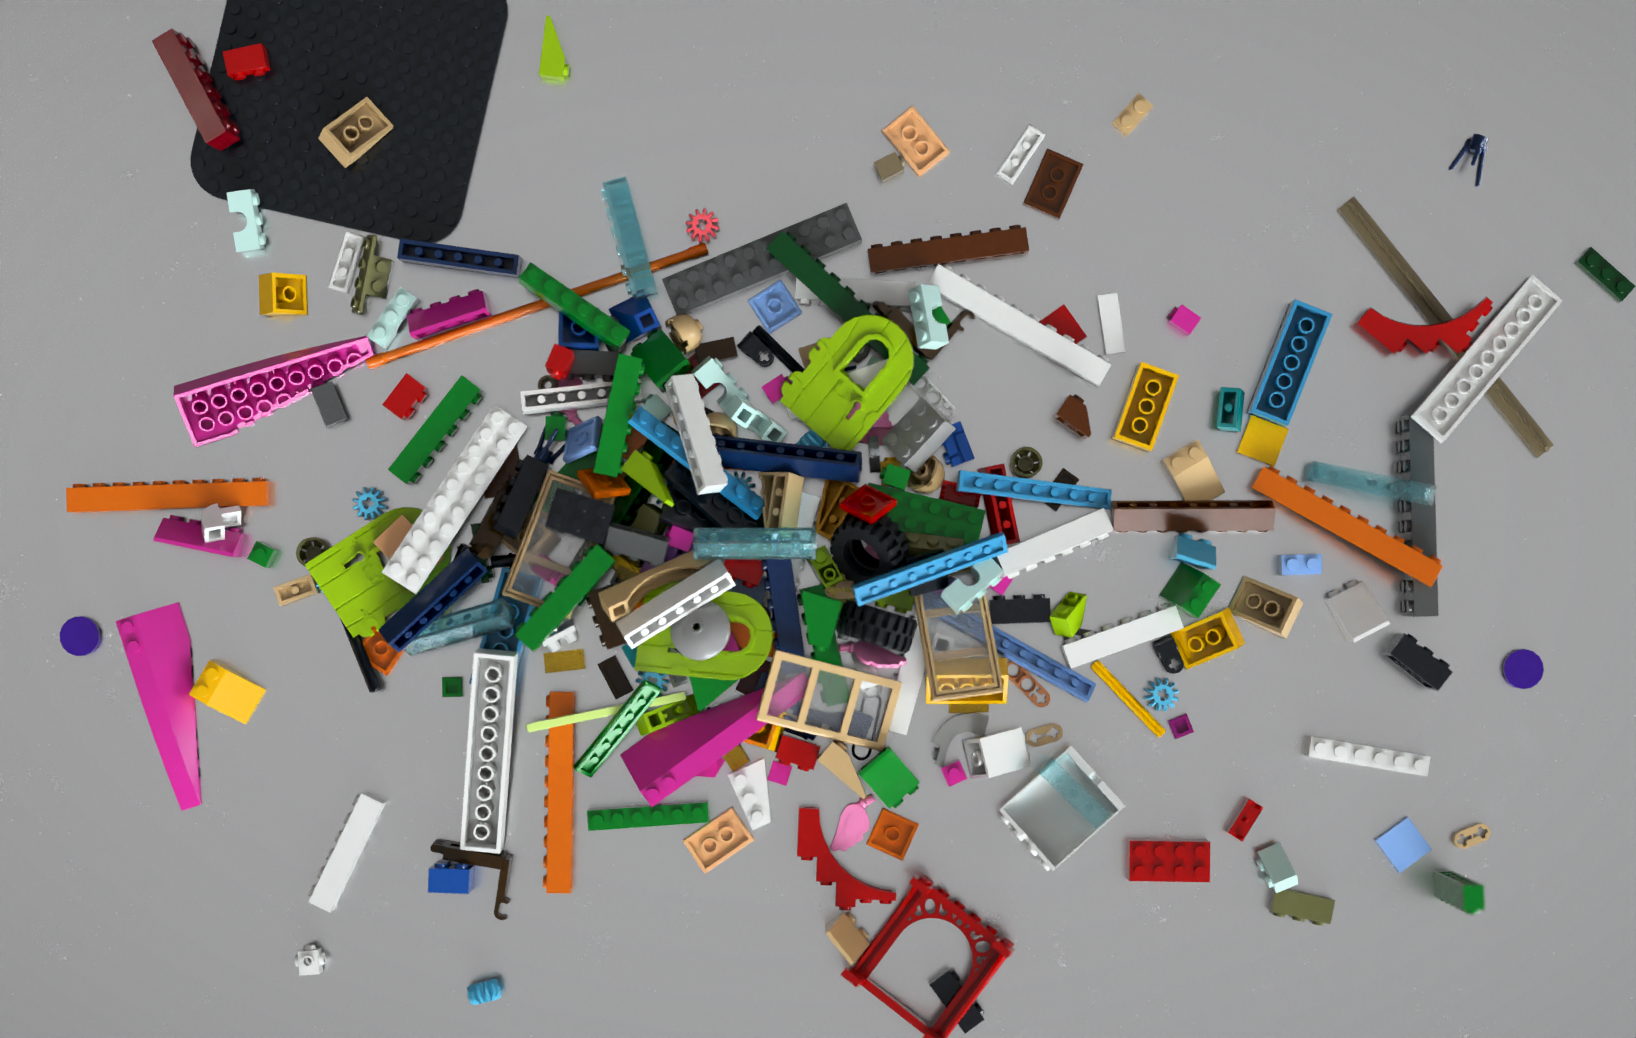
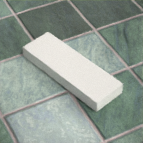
[996,124,1045,185]
[328,230,365,294]
[1097,293,1126,355]

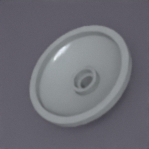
[671,601,731,660]

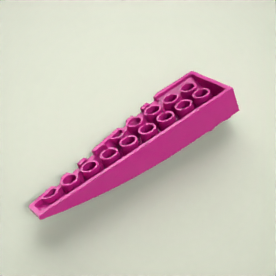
[173,336,374,447]
[116,602,202,811]
[620,672,809,807]

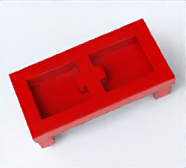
[939,480,982,508]
[1225,797,1263,842]

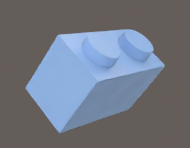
[1277,554,1322,575]

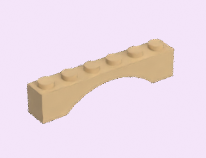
[598,544,718,621]

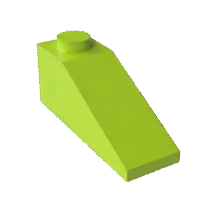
[539,15,569,81]
[621,450,674,507]
[636,694,701,736]

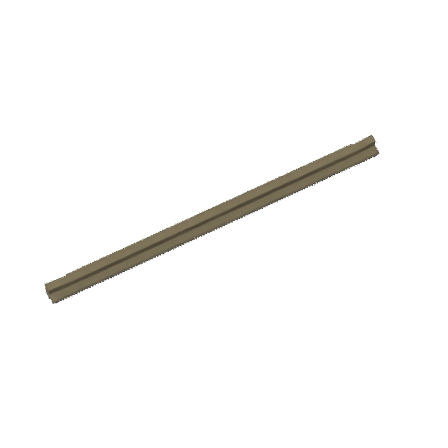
[1337,196,1553,458]

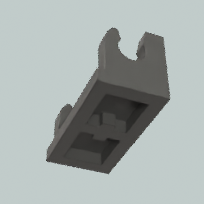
[311,381,347,429]

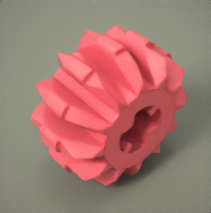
[685,208,719,243]

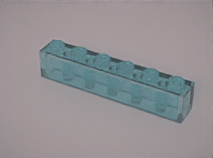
[601,176,658,300]
[1309,461,1437,505]
[693,528,816,559]
[403,598,515,656]

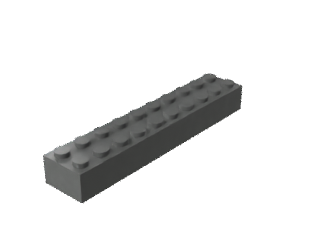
[662,203,862,315]
[1397,415,1439,617]

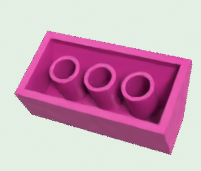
[406,289,492,340]
[153,515,246,557]

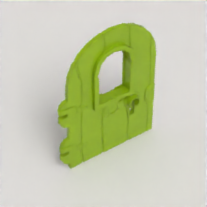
[780,315,914,451]
[304,507,451,638]
[634,581,773,680]

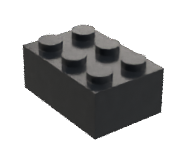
[545,488,616,546]
[1381,633,1452,691]

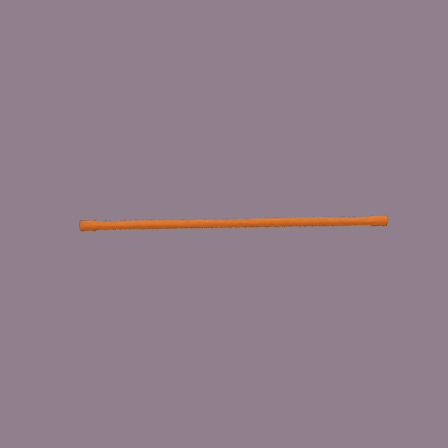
[366,242,709,369]

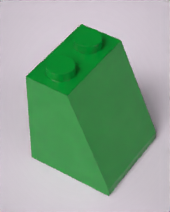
[630,328,693,393]
[1159,562,1221,618]
[802,591,843,652]
[689,676,739,711]
[858,745,920,809]

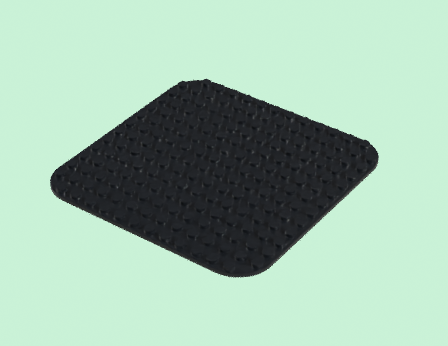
[190,0,508,243]

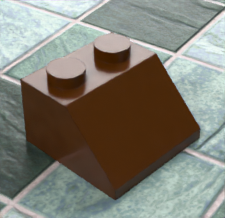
[1052,394,1091,439]

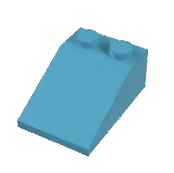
[1168,533,1216,570]

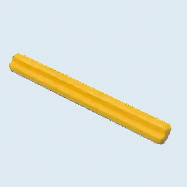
[1091,660,1166,737]

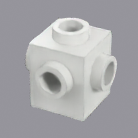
[295,944,326,976]

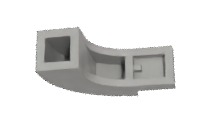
[932,712,989,767]

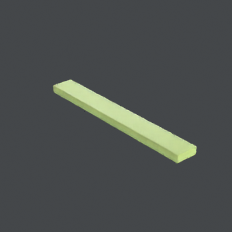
[525,691,686,732]

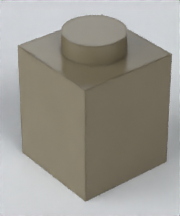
[873,152,906,183]

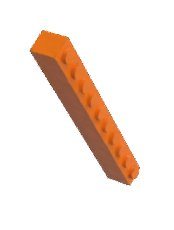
[1252,466,1443,587]
[66,477,271,513]
[543,691,576,893]

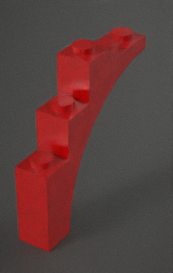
[1357,297,1493,354]
[797,806,896,910]

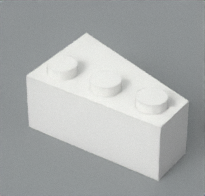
[728,757,771,830]

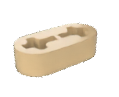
[825,580,855,599]
[1025,723,1063,747]
[1452,823,1491,849]

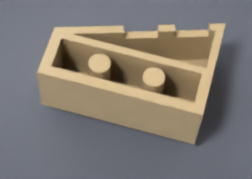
[758,472,804,537]

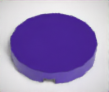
[60,616,101,656]
[1502,649,1544,689]

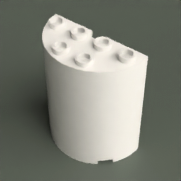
[999,746,1125,871]

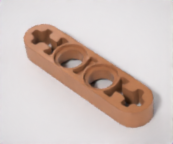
[1003,656,1050,708]

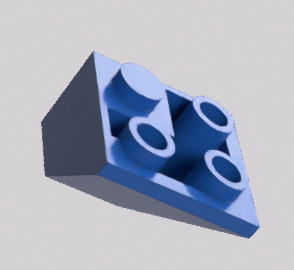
[609,291,661,345]

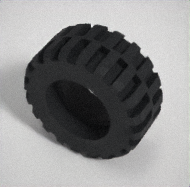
[830,515,910,585]
[836,600,917,653]

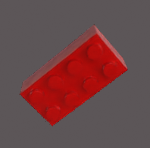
[1127,838,1210,882]

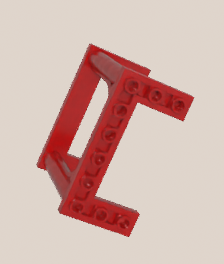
[840,875,1016,1038]

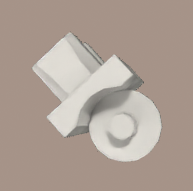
[542,619,578,653]

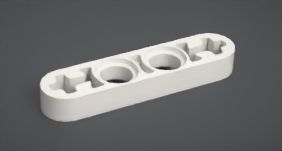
[907,374,956,421]

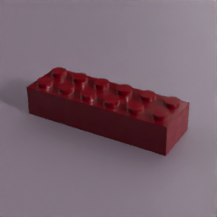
[152,28,241,151]

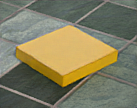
[1236,415,1289,467]

